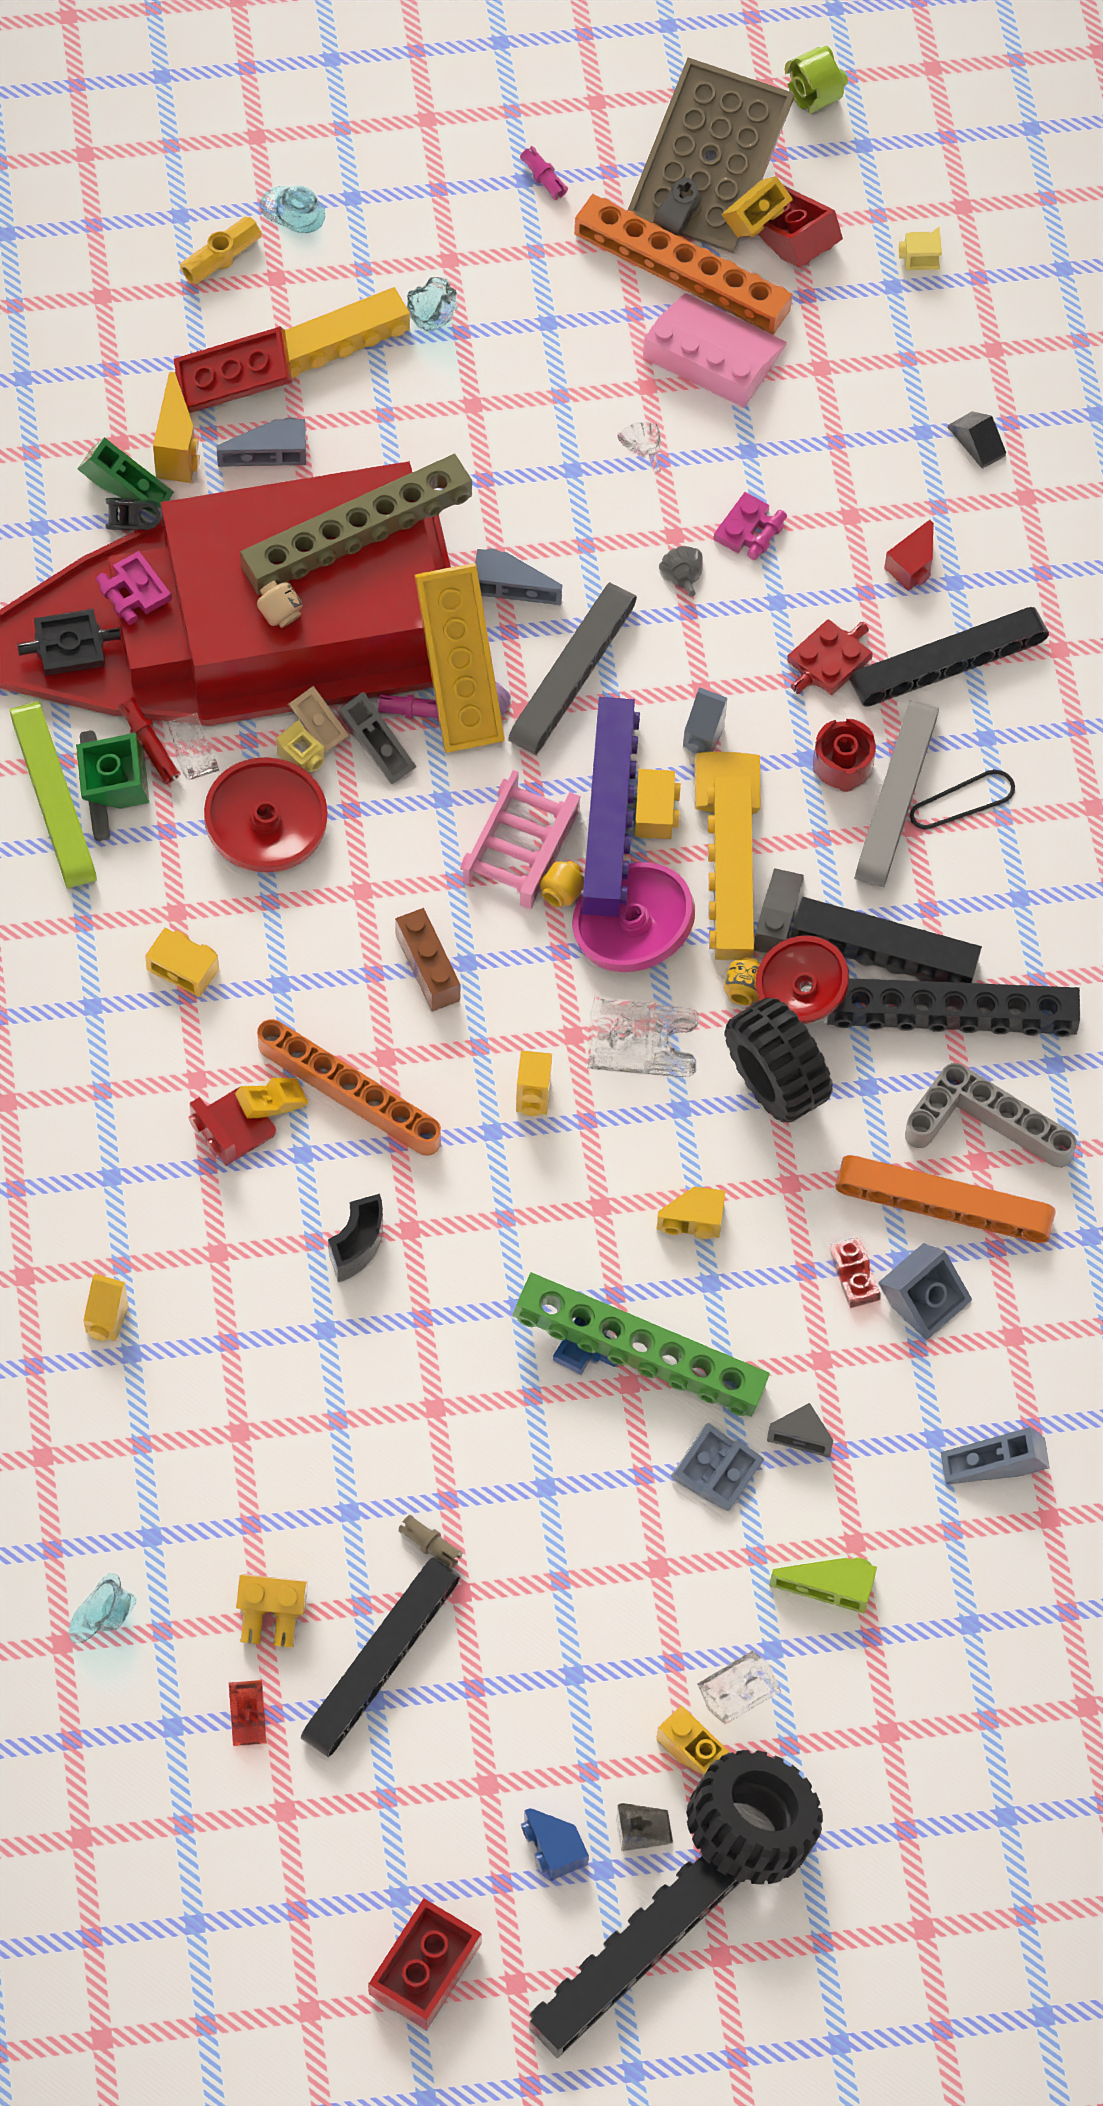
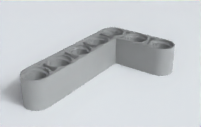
[905,1063,1077,1168]

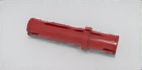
[118,697,181,784]

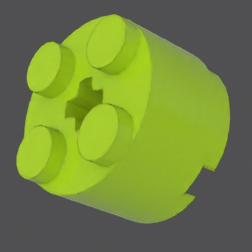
[784,45,848,114]

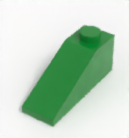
[77,437,174,515]

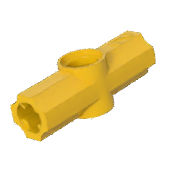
[180,216,262,285]

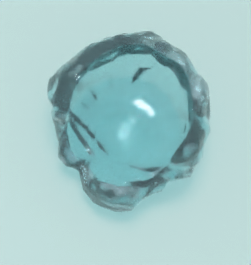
[407,277,458,332]

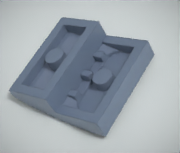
[670,1423,764,1511]

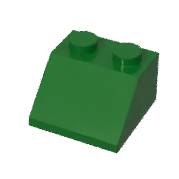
[76,733,150,809]

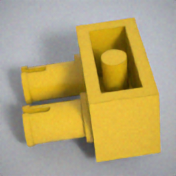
[236,1574,308,1648]

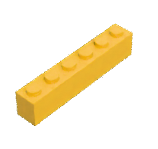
[285,287,410,378]
[707,776,754,960]

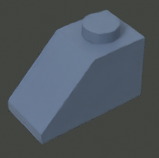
[683,687,728,754]

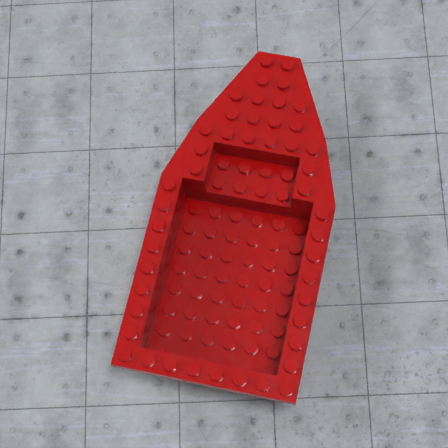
[0,461,451,726]

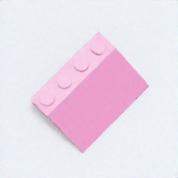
[643,293,787,408]

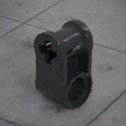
[105,498,162,530]

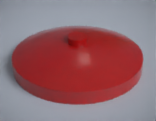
[204,757,328,872]

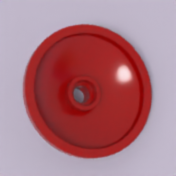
[756,936,849,1024]

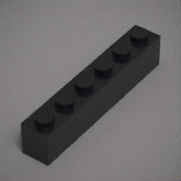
[791,896,982,983]

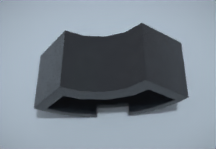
[328,1193,383,1282]

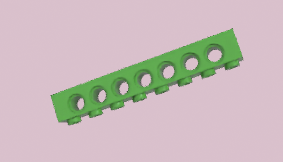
[512,1272,770,1417]

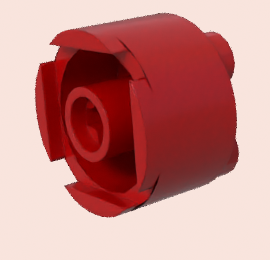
[813,718,876,792]

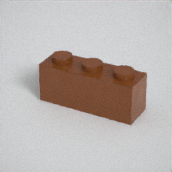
[395,907,461,1012]

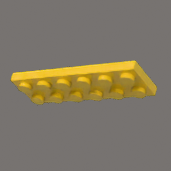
[415,563,505,753]

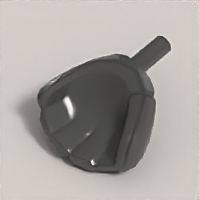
[659,545,703,597]

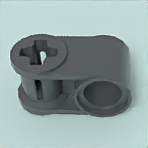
[653,178,701,236]

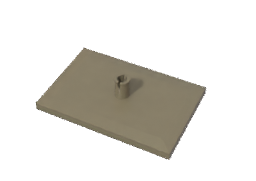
[628,57,795,254]

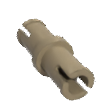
[398,1514,463,1569]

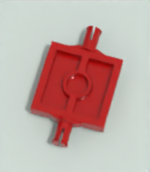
[787,619,873,695]

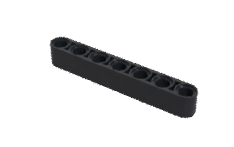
[849,607,1049,707]
[300,1557,461,1758]

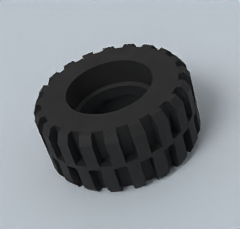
[724,998,833,1123]
[686,1750,823,1885]

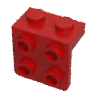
[188,1087,276,1166]

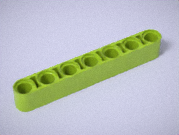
[9,701,97,889]

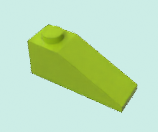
[769,1557,877,1614]

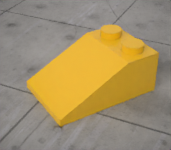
[153,372,200,483]

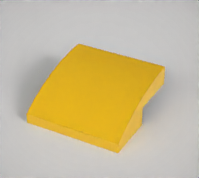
[695,752,761,814]

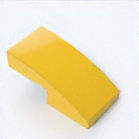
[235,1078,309,1118]

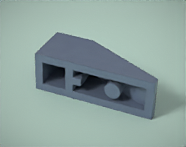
[216,417,306,467]
[475,548,563,605]
[940,1427,1050,1484]

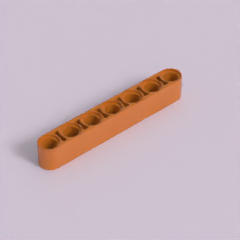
[257,1019,441,1156]
[835,1155,1056,1243]

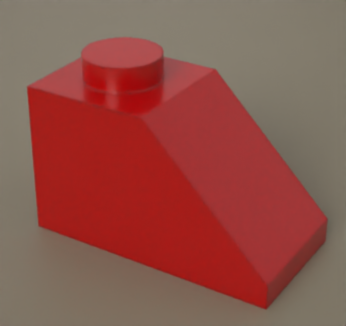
[884,519,934,591]

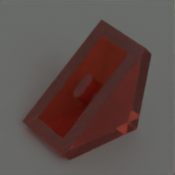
[228,1680,267,1746]

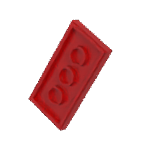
[174,326,292,413]

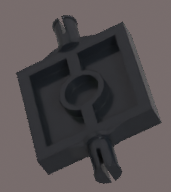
[17,609,121,676]

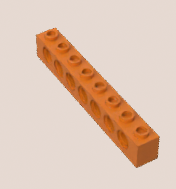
[574,193,792,335]

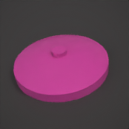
[572,862,695,972]

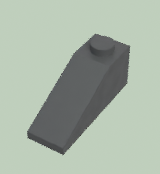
[336,692,417,784]
[754,868,804,953]

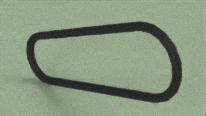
[910,769,1015,829]

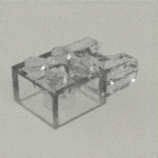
[587,997,699,1077]

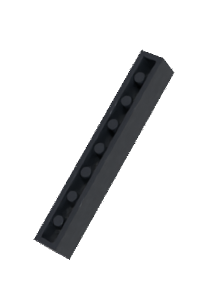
[529,1850,741,2059]

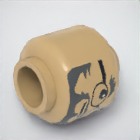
[257,581,303,628]

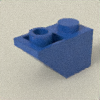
[520,1808,589,1881]

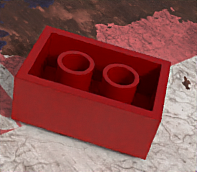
[368,1898,482,2030]

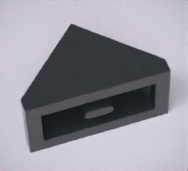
[948,411,1007,469]

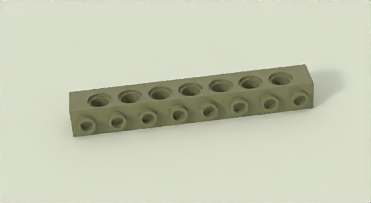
[240,453,472,595]

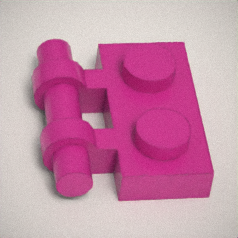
[713,492,787,560]
[96,551,172,625]

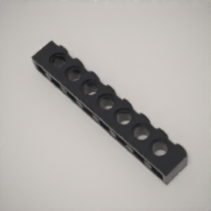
[827,978,1080,1037]

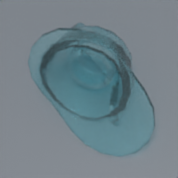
[260,185,326,233]
[68,1573,137,1643]

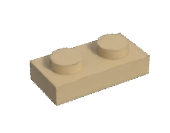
[288,686,349,754]

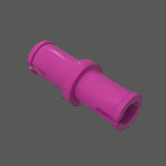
[520,146,568,200]
[378,694,439,719]

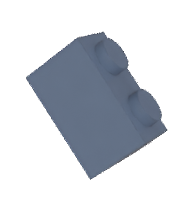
[878,1243,973,1339]

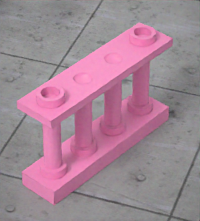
[460,770,581,910]

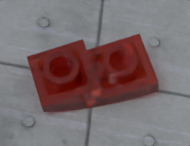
[829,1236,881,1308]

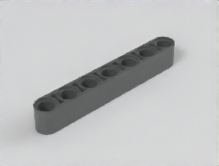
[508,582,637,755]

